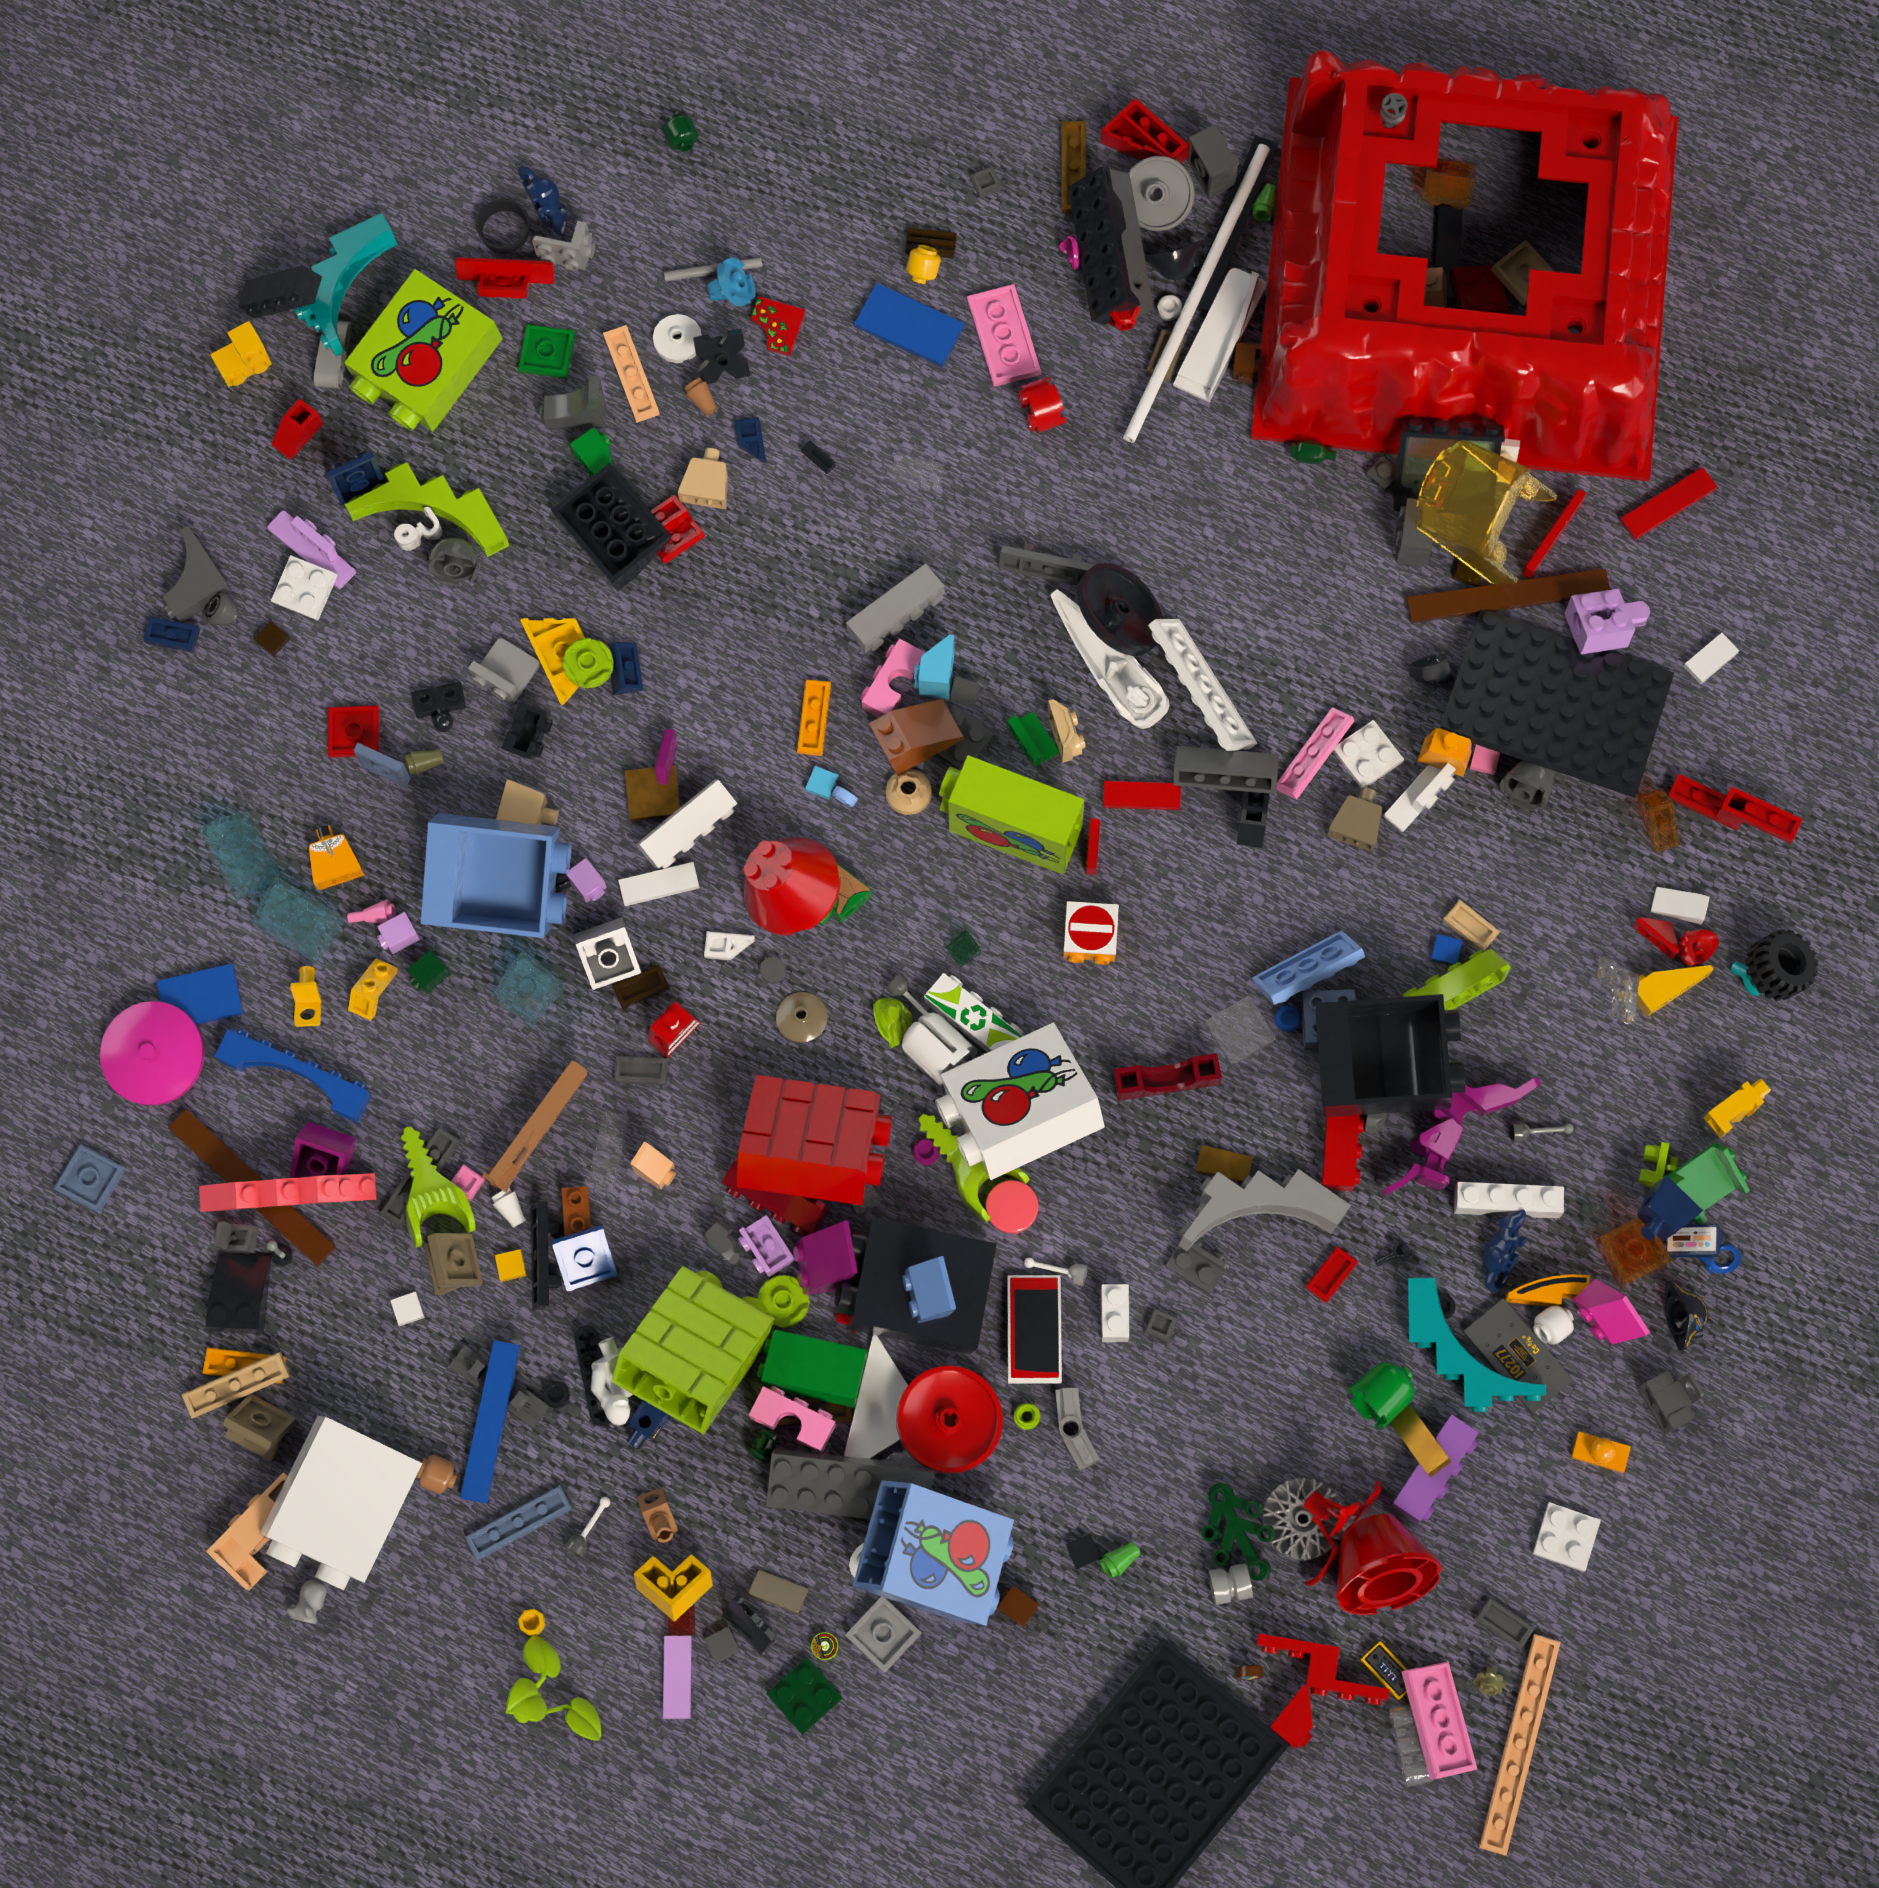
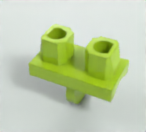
[1638,1142,1679,1188]

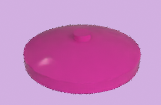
[100,1001,205,1106]

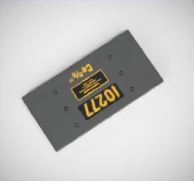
[1462,1298,1573,1414]

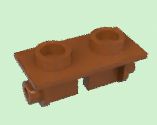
[561,1186,591,1236]

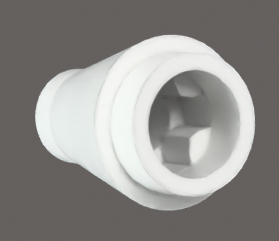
[492,1187,526,1228]

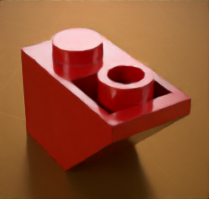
[271,398,323,461]

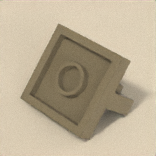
[425,1233,483,1295]
[223,1394,296,1461]

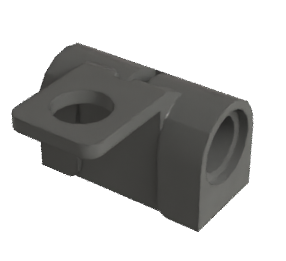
[1637,1370,1704,1435]

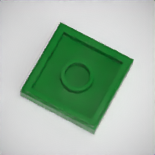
[518,324,576,379]

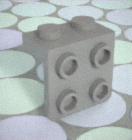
[532,221,595,271]
[468,638,540,704]

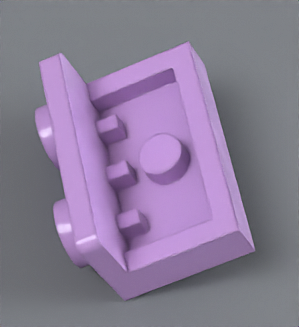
[738,1215,795,1277]

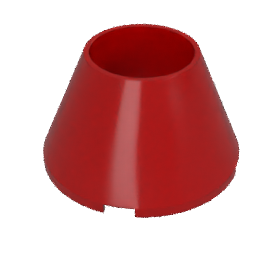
[1336,1514,1442,1615]

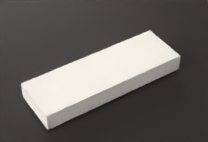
[618,862,700,906]

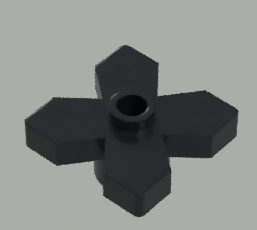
[693,329,750,384]

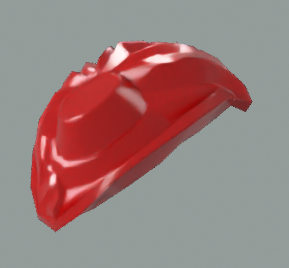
[1679,929,1719,967]

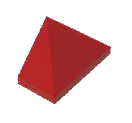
[1633,917,1680,960]

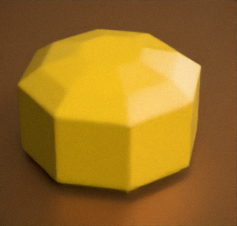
[518,1609,546,1636]

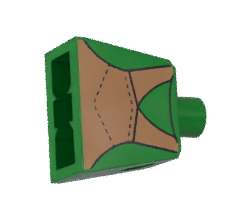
[819,864,872,926]

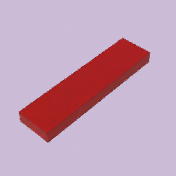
[1620,467,1718,541]
[1522,489,1587,579]

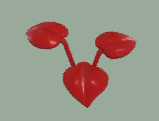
[1302,1480,1383,1586]

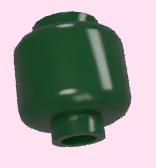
[663,114,698,152]

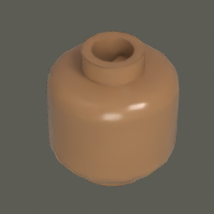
[416,1454,458,1494]

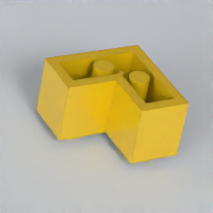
[210,321,272,388]
[634,1554,713,1622]

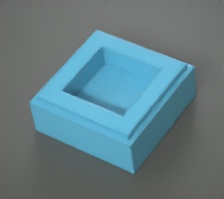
[805,766,839,800]

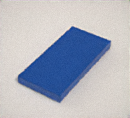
[854,283,965,368]

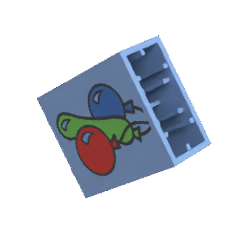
[852,1480,1014,1626]

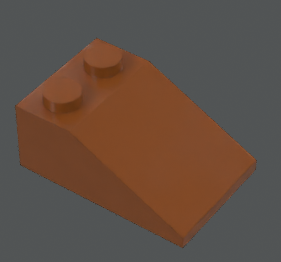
[869,699,964,776]

